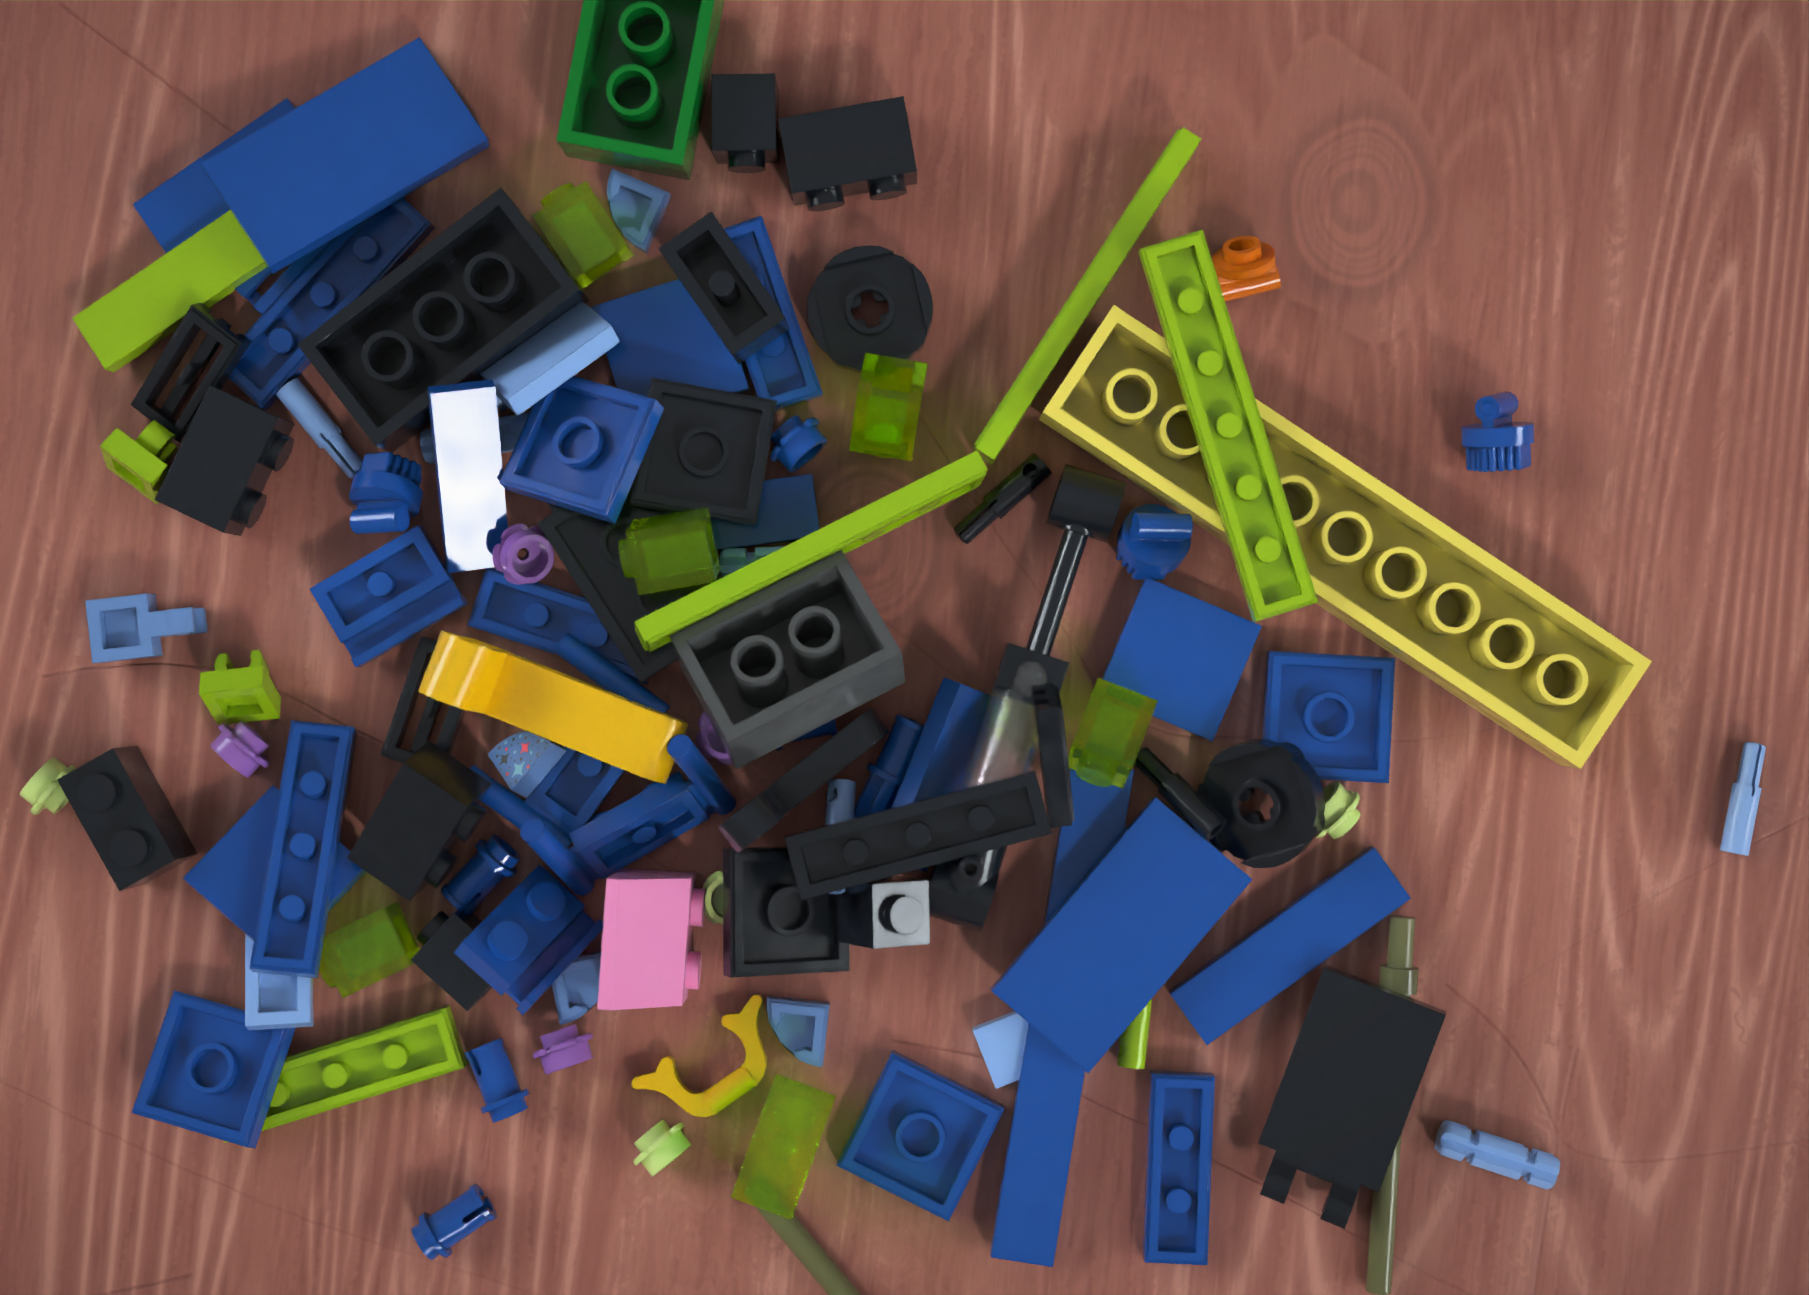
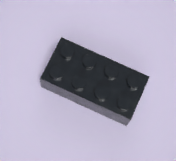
[297,188,590,452]

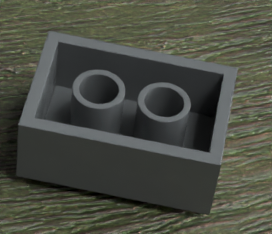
[670,550,905,769]

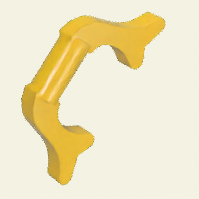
[631,993,767,1117]

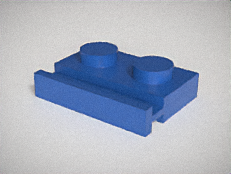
[310,525,469,668]
[454,864,603,1015]

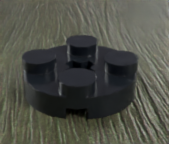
[807,245,933,374]
[1197,739,1325,868]

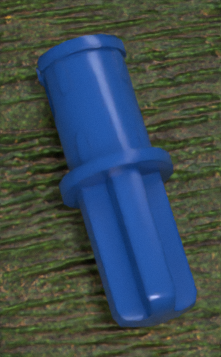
[854,714,924,817]

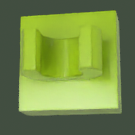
[100,420,178,504]
[199,649,281,725]

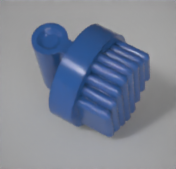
[1461,391,1534,472]
[349,452,423,534]
[1115,504,1193,580]

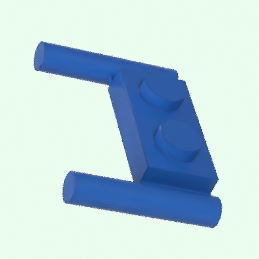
[470,632,671,849]
[520,734,736,896]

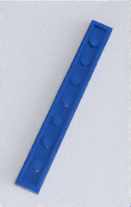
[990,759,1134,1267]

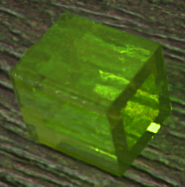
[532,181,634,289]
[849,353,928,461]
[619,507,720,595]
[1068,678,1158,789]
[319,901,420,998]

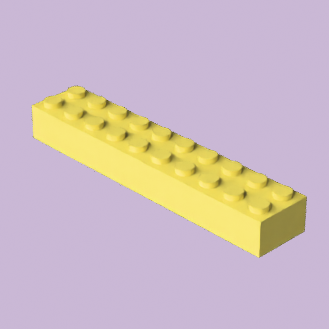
[1039,305,1652,769]

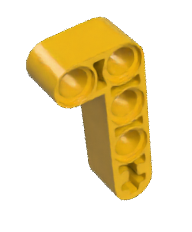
[418,630,689,784]

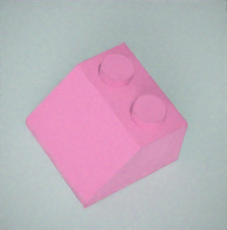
[597,868,706,1010]

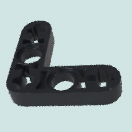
[717,707,890,854]

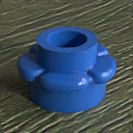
[769,415,828,473]

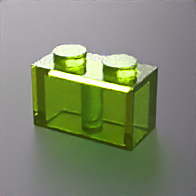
[731,1074,836,1220]

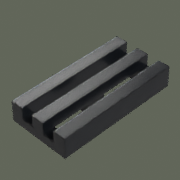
[130,303,251,443]
[380,636,466,763]
[1032,683,1075,828]

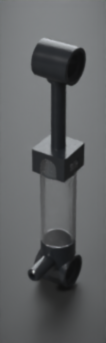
[929,464,1126,932]

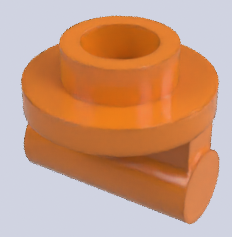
[1212,236,1281,302]

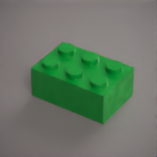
[556,0,725,180]

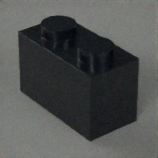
[778,96,917,211]
[658,211,790,365]
[155,385,294,536]
[347,741,492,901]
[57,746,198,891]

